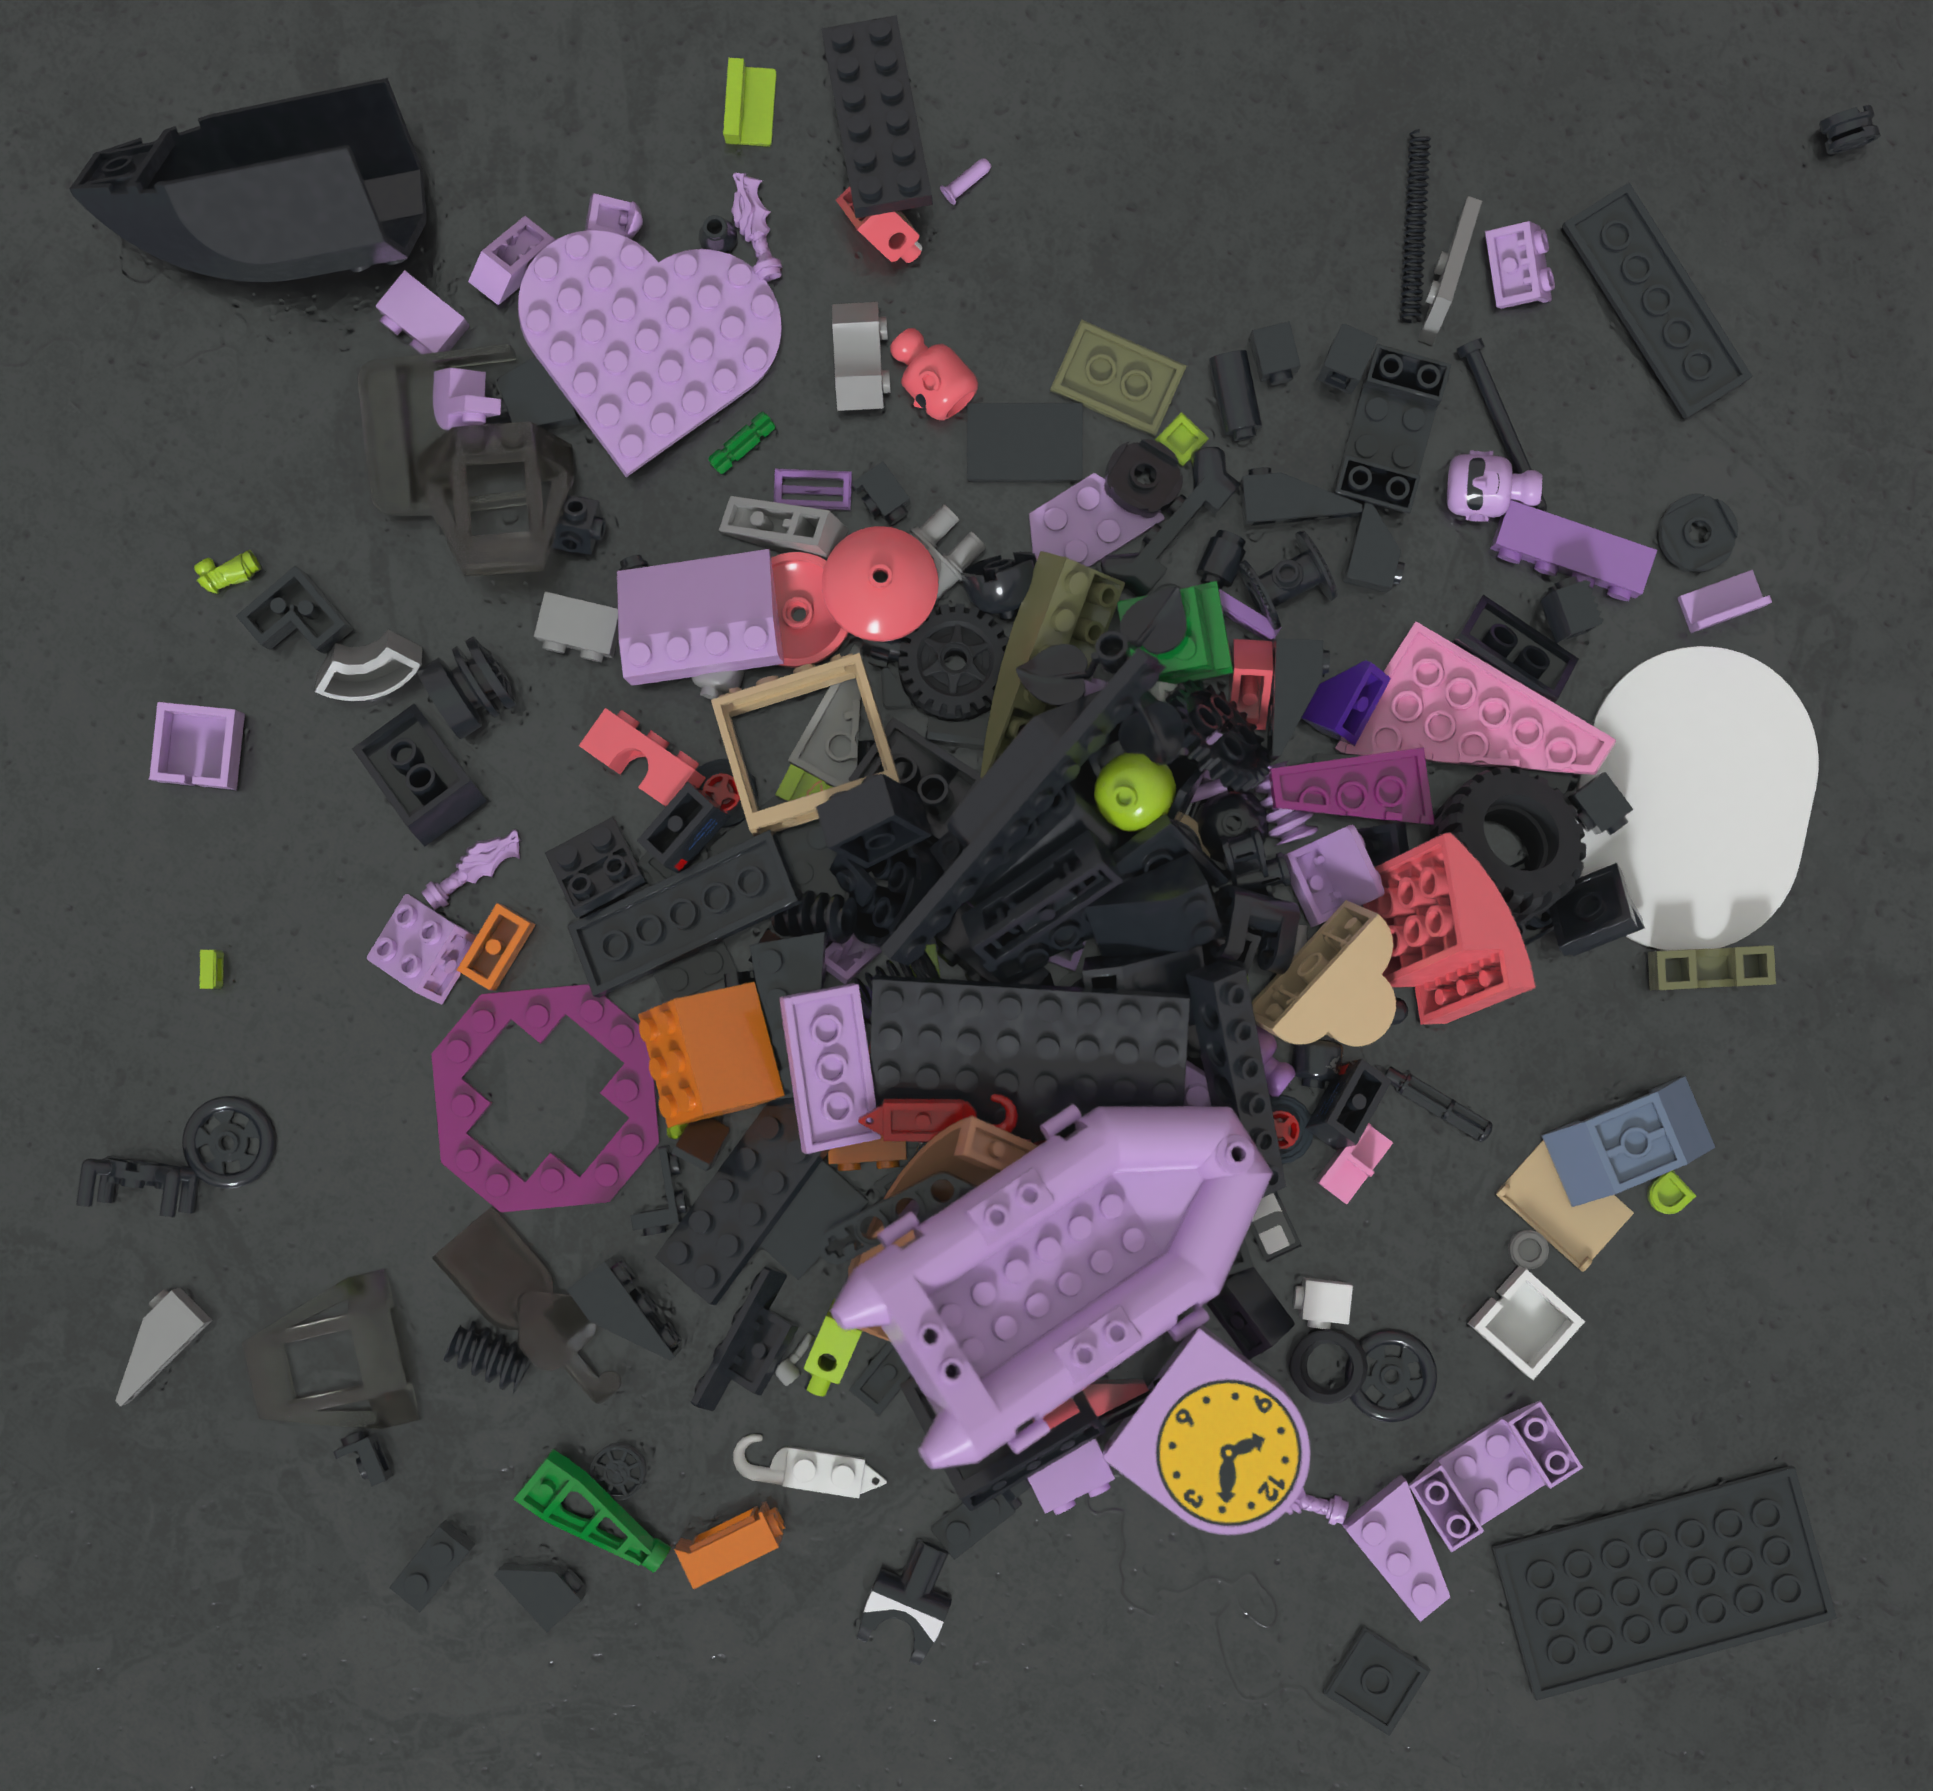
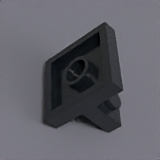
[1549,863,1645,957]

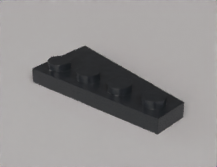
[750,931,828,1100]

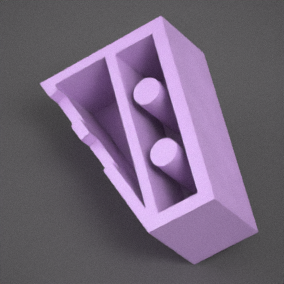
[1342,1474,1450,1622]

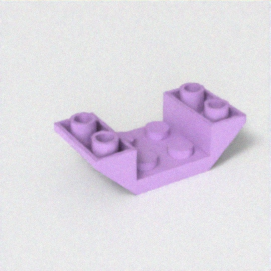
[1408,1401,1583,1553]

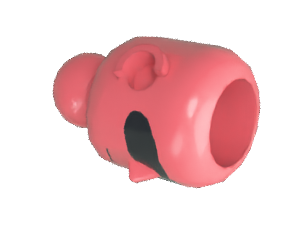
[890,328,978,420]

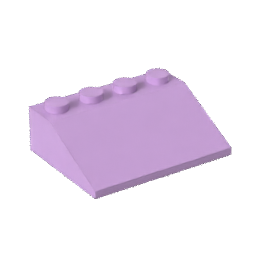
[617,549,784,686]

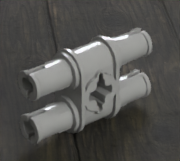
[873,504,986,606]

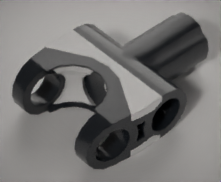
[857,1539,952,1666]

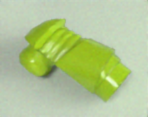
[194,550,261,594]

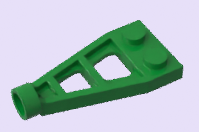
[513,1449,671,1573]

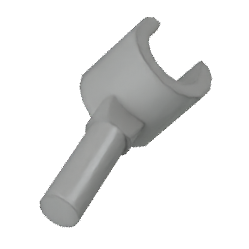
[775,1333,815,1386]

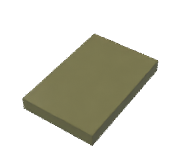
[1050,319,1187,438]

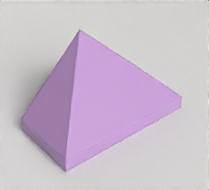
[825,933,882,985]

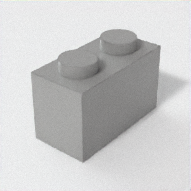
[534,592,619,662]

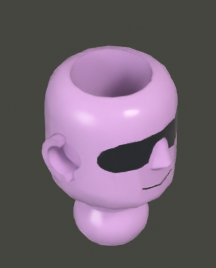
[1447,450,1542,522]

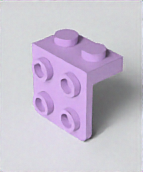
[1284,825,1385,928]

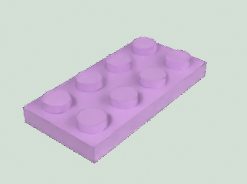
[779,983,881,1154]

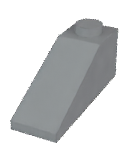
[719,496,848,560]
[115,1287,212,1407]

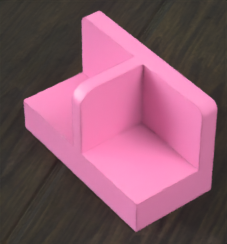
[1314,1123,1393,1204]

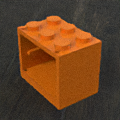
[638,982,785,1128]

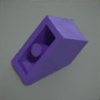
[1301,660,1391,746]

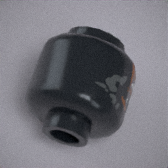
[1291,1034,1344,1089]

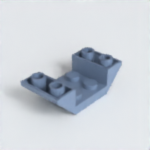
[1541,1076,1715,1207]

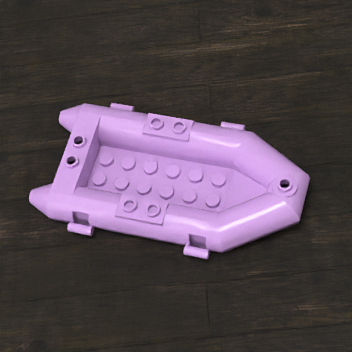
[831,1104,1273,1469]

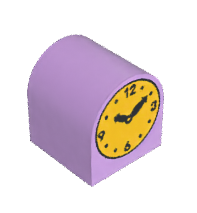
[1102,1325,1310,1535]

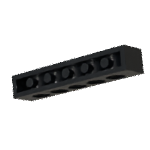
[1186,961,1286,1198]

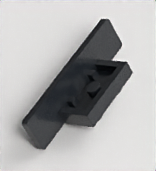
[691,1266,799,1411]

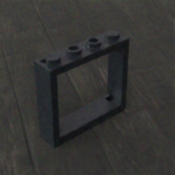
[899,1375,1106,1512]

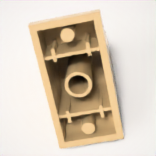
[1252,900,1396,1046]

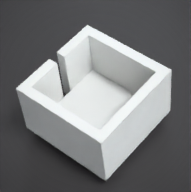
[1468,1266,1585,1380]

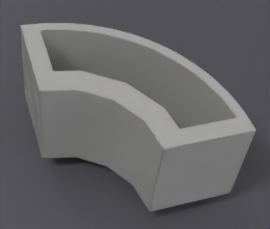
[832,302,891,411]
[315,630,422,701]

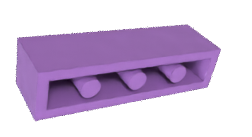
[1490,500,1657,601]

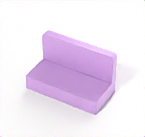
[1678,570,1772,633]

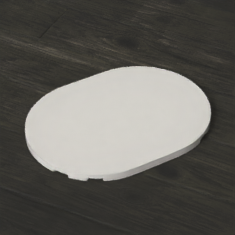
[1573,646,1819,951]

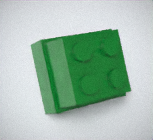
[1117,581,1234,685]

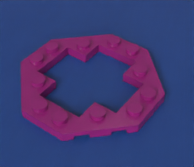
[431,984,660,1212]

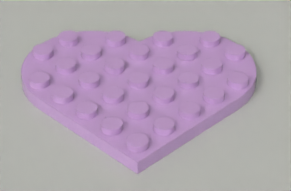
[518,230,782,477]

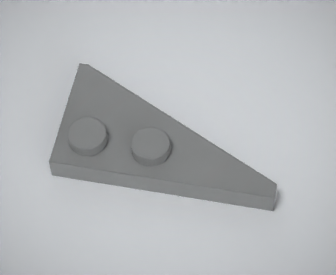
[1418,196,1482,346]
[788,644,863,787]

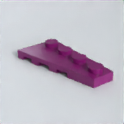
[1269,747,1434,825]

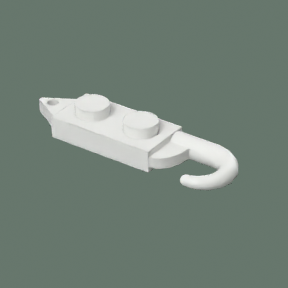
[733,1434,887,1498]

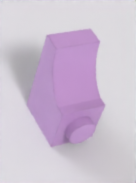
[468,216,555,305]

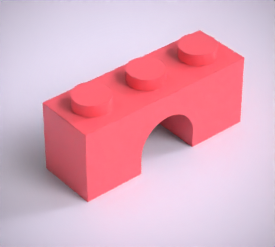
[579,708,706,807]

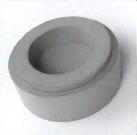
[1508,1230,1549,1269]

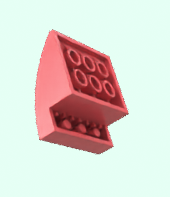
[1363,833,1536,1025]

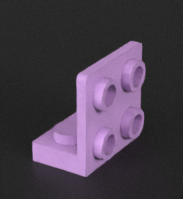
[367,894,477,1005]

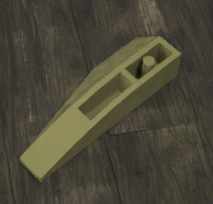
[980,551,1125,778]

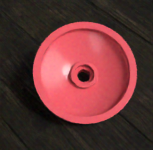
[822,526,939,642]
[771,552,849,668]

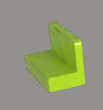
[723,58,777,146]

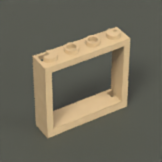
[711,653,901,837]

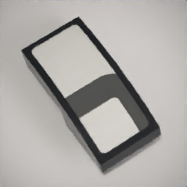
[1250,1191,1302,1262]

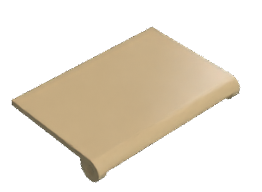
[1496,1140,1634,1272]

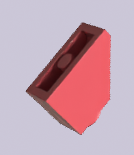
[1228,639,1273,730]

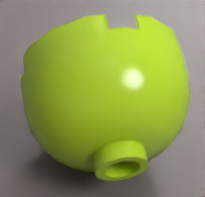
[1094,753,1176,831]

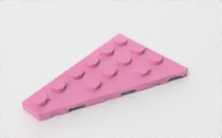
[1335,622,1616,775]

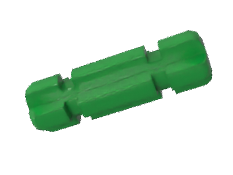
[708,412,775,474]

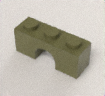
[1648,945,1776,990]

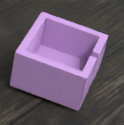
[149,702,245,790]

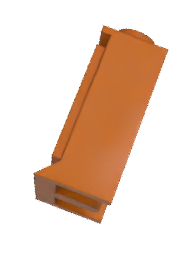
[674,1501,786,1589]

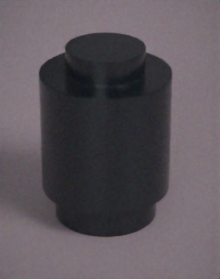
[1196,530,1246,590]

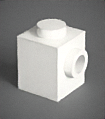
[1293,1277,1353,1329]

